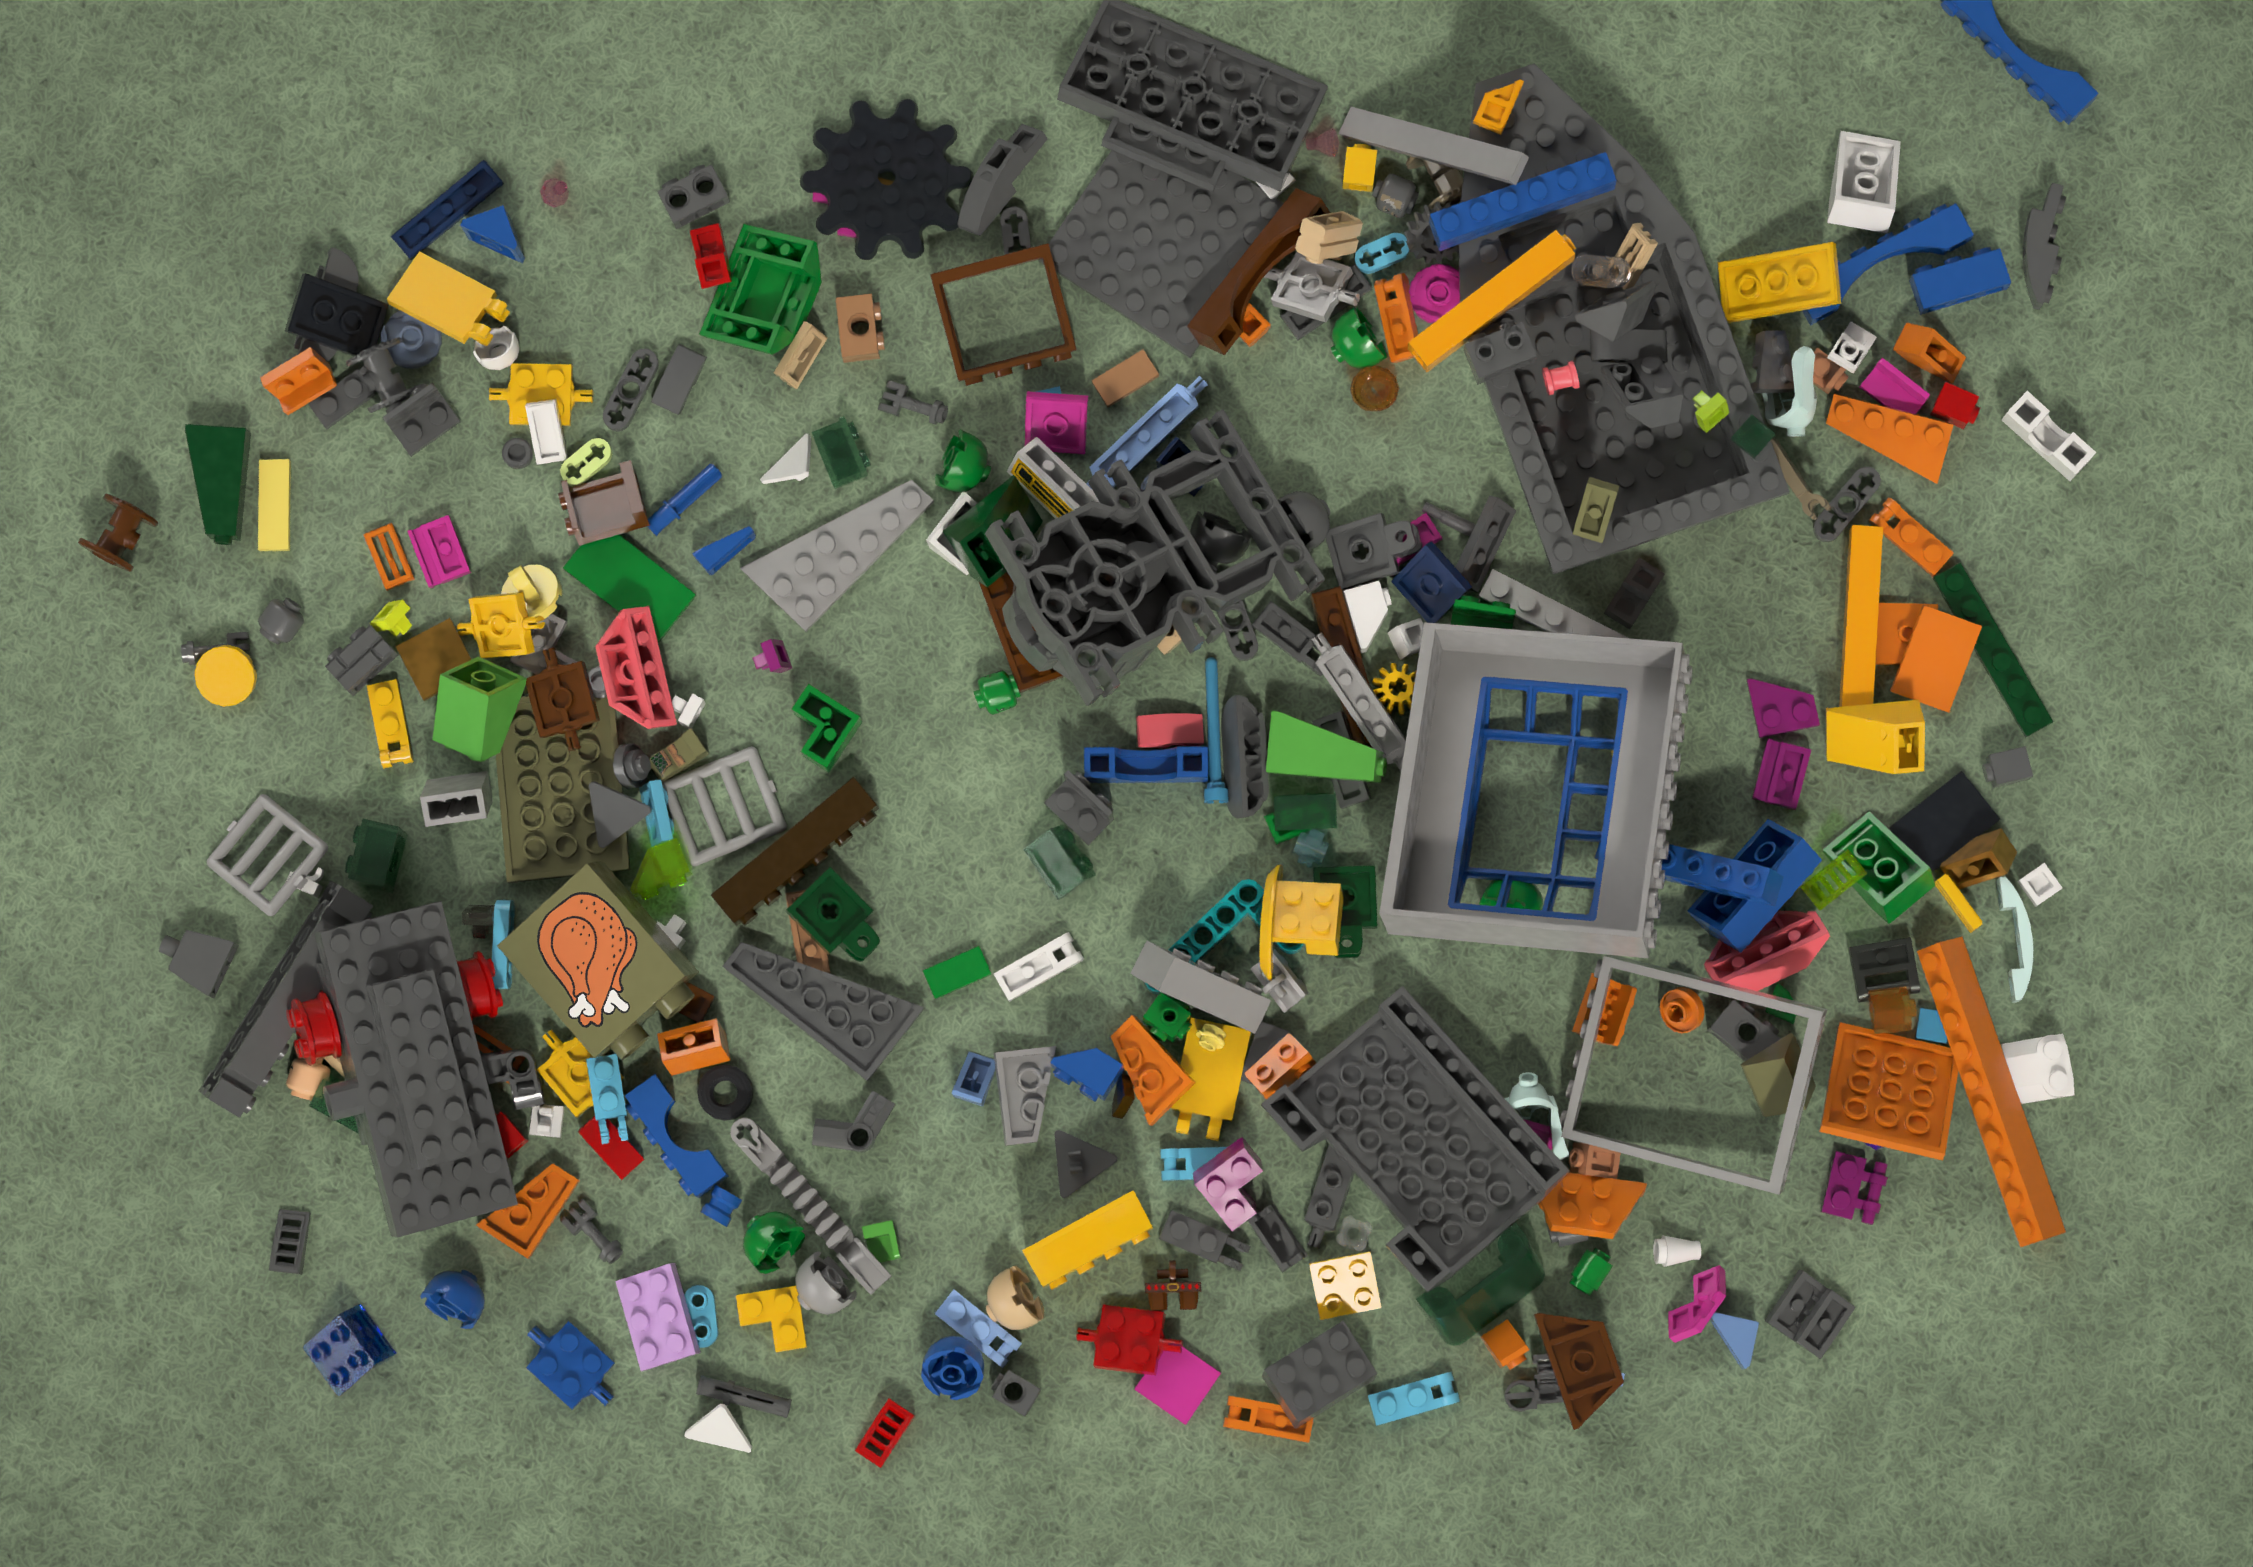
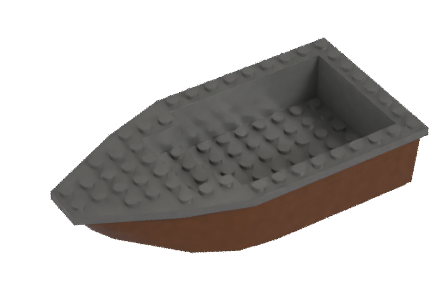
[1459,64,1790,574]

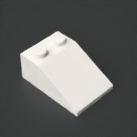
[1827,131,1901,233]

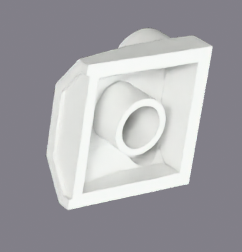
[2000,1034,2074,1104]

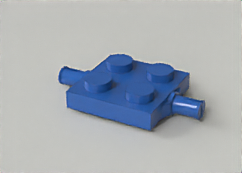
[526,1321,615,1410]

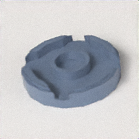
[381,311,442,368]

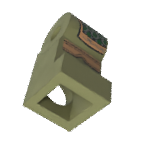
[649,728,709,782]

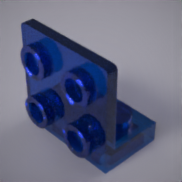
[303,1304,397,1396]

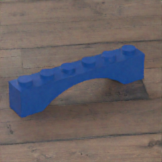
[1941,0,2098,125]
[1802,203,1974,326]

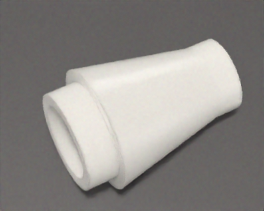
[1653,1235,1701,1267]

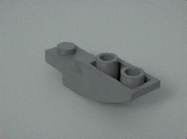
[957,124,1047,236]
[2023,183,2066,310]

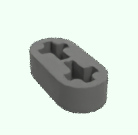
[1000,207,1031,265]

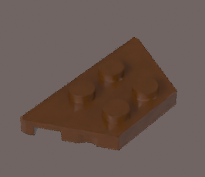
[1534,1313,1624,1430]

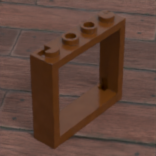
[930,243,1077,386]

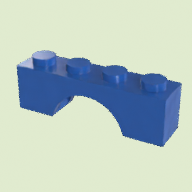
[1084,747,1208,783]
[625,1074,729,1198]

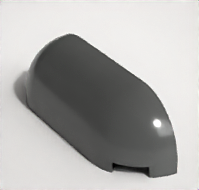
[294,247,359,361]
[1221,695,1269,818]

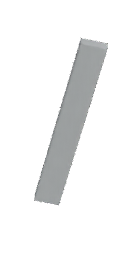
[1338,106,1529,185]

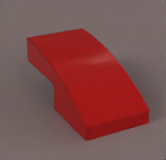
[690,223,732,289]
[578,1116,645,1180]

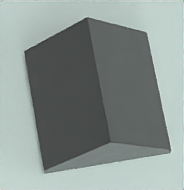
[1575,280,1656,342]

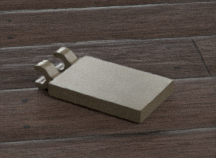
[1763,420,1831,520]

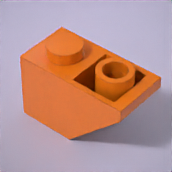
[1480,1319,1530,1370]

